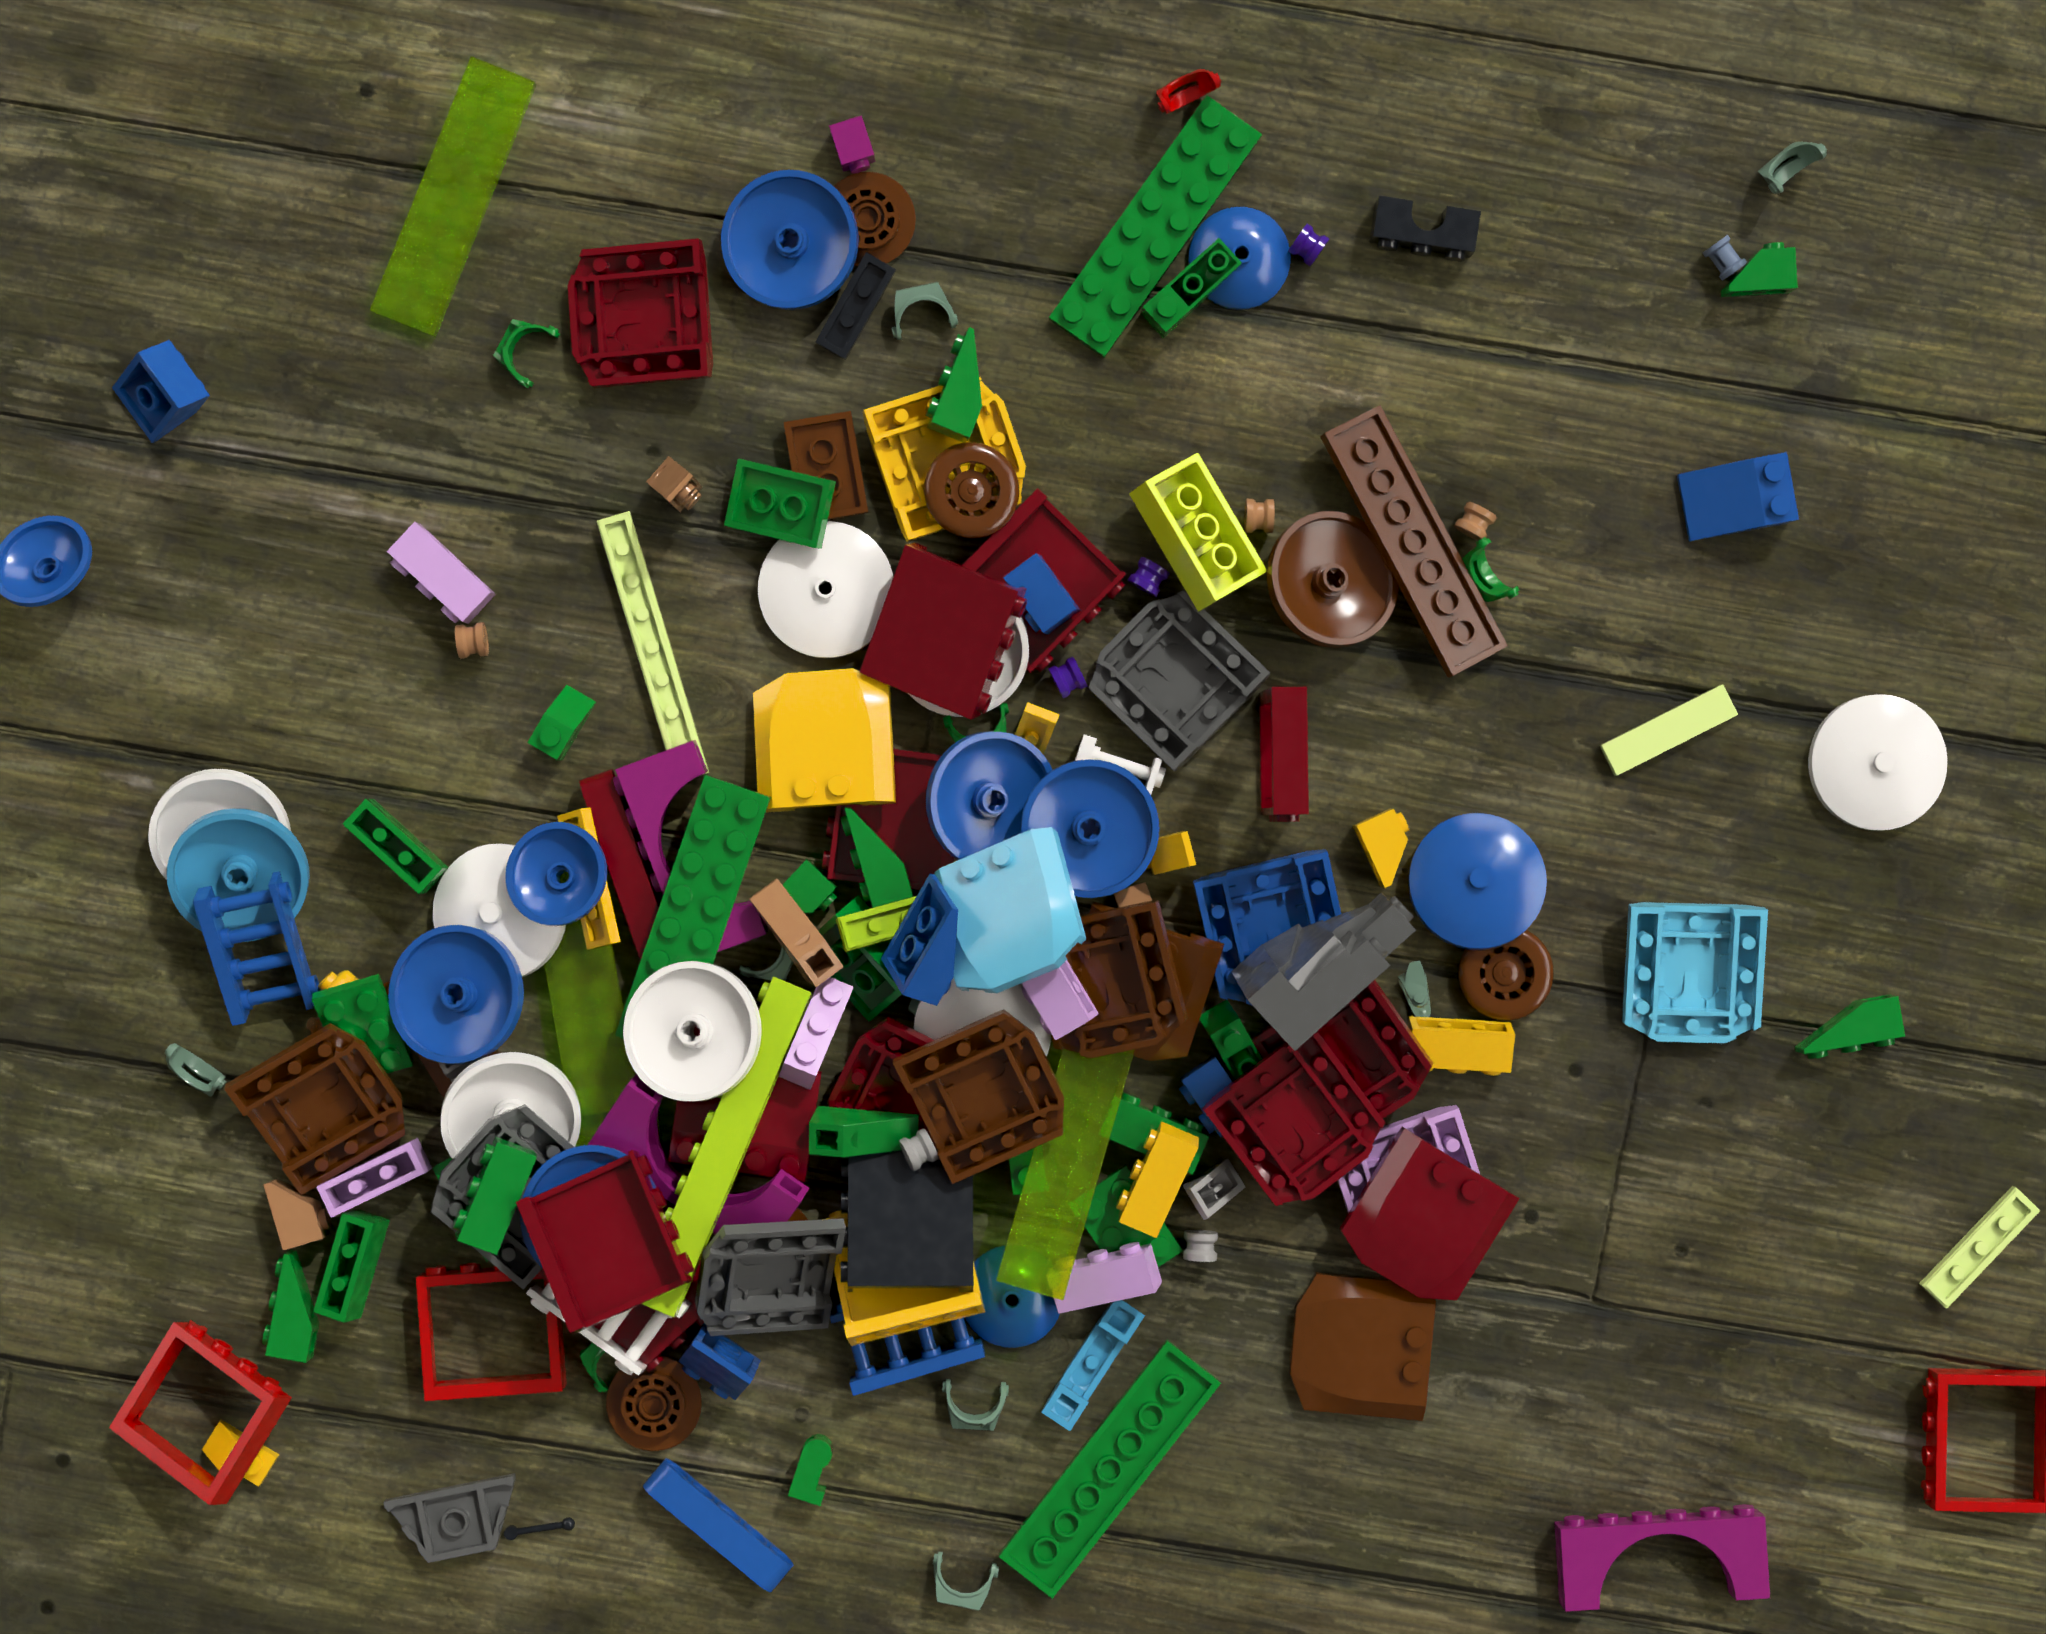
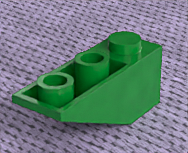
[1140,238,1242,338]
[925,327,982,443]
[841,807,913,908]
[1795,994,1905,1059]
[1199,999,1262,1080]
[809,1106,919,1157]
[262,1249,320,1363]

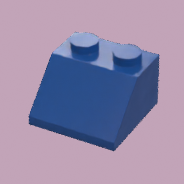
[112,340,210,443]

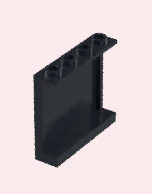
[841,1149,974,1292]

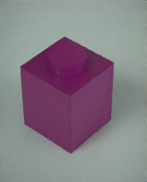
[829,115,876,174]

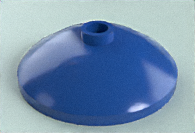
[1188,207,1291,310]
[0,516,92,607]
[505,822,607,926]
[965,1245,1060,1348]

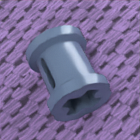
[1702,235,1747,281]

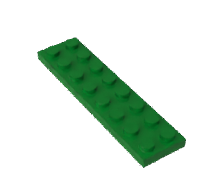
[1049,95,1262,358]
[615,774,771,1039]
[999,1339,1221,1599]

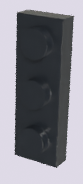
[815,252,896,360]

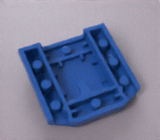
[1193,849,1341,1005]

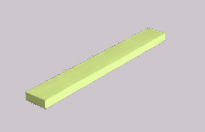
[597,511,709,776]

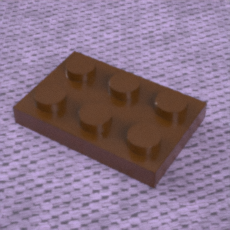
[783,411,869,520]

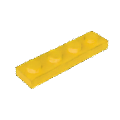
[557,807,621,950]

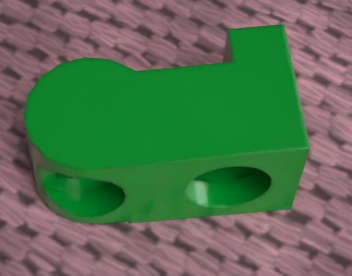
[788,1434,833,1506]

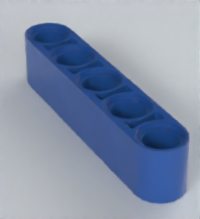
[643,1458,794,1592]

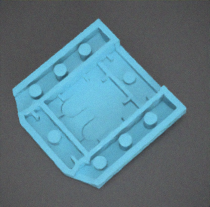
[934,827,1086,993]
[1622,902,1768,1043]

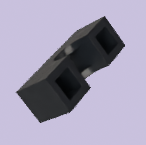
[1369,195,1481,262]

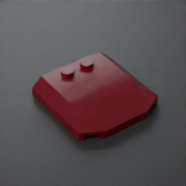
[567,238,713,388]
[1252,980,1433,1118]
[829,1017,937,1149]
[1202,1031,1385,1206]
[1339,1126,1520,1301]

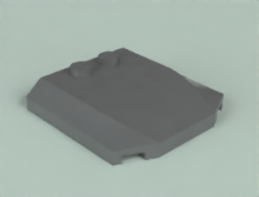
[1089,591,1270,772]
[431,1104,574,1289]
[695,1218,846,1336]

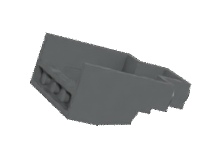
[1231,892,1416,1051]

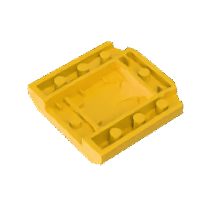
[862,377,1026,542]
[753,668,896,813]

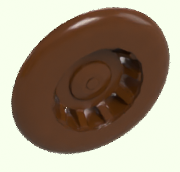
[834,172,916,266]
[924,442,1019,538]
[1459,930,1554,1021]
[606,1356,702,1451]

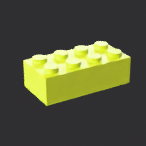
[1129,453,1267,612]

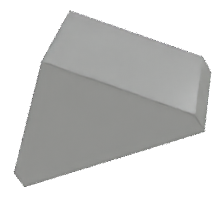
[1183,1158,1245,1220]

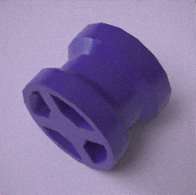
[1288,223,1329,267]
[1127,557,1170,597]
[1048,656,1087,699]

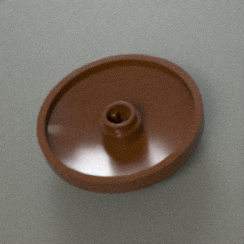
[1267,511,1399,648]

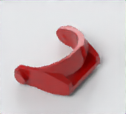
[1156,69,1222,114]

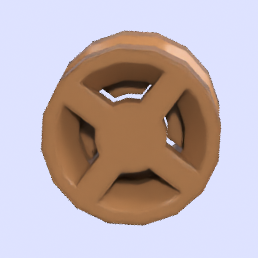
[1244,499,1275,533]
[1454,502,1497,541]
[455,622,489,659]

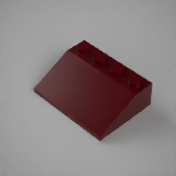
[668,1071,822,1182]

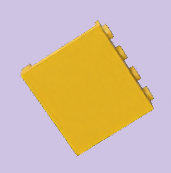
[822,1210,985,1346]

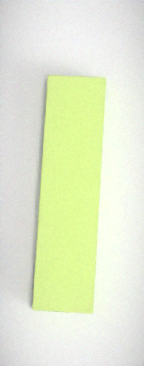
[1599,684,1738,776]
[1919,1186,2040,1309]

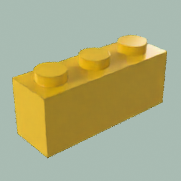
[1408,1016,1515,1076]
[1116,1121,1199,1238]

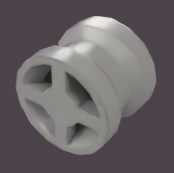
[899,1128,939,1171]
[1183,1230,1218,1262]

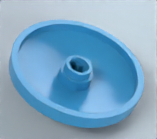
[167,809,310,942]

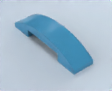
[1041,1300,1145,1431]

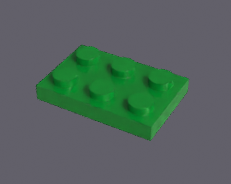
[724,459,836,549]
[311,974,413,1073]
[1069,1164,1183,1267]

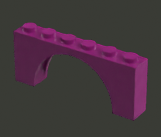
[613,739,768,952]
[588,1074,809,1235]
[1554,1504,1770,1612]

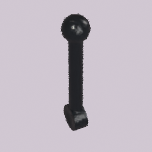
[504,1517,575,1540]

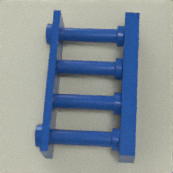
[193,871,320,1026]
[830,1303,985,1396]

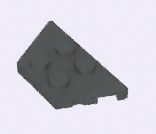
[383,1473,516,1563]

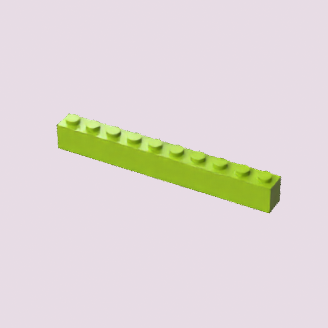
[642,976,813,1318]

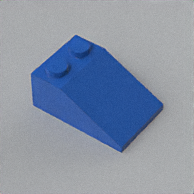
[1677,452,1799,541]
[881,873,958,1006]
[678,1323,761,1400]

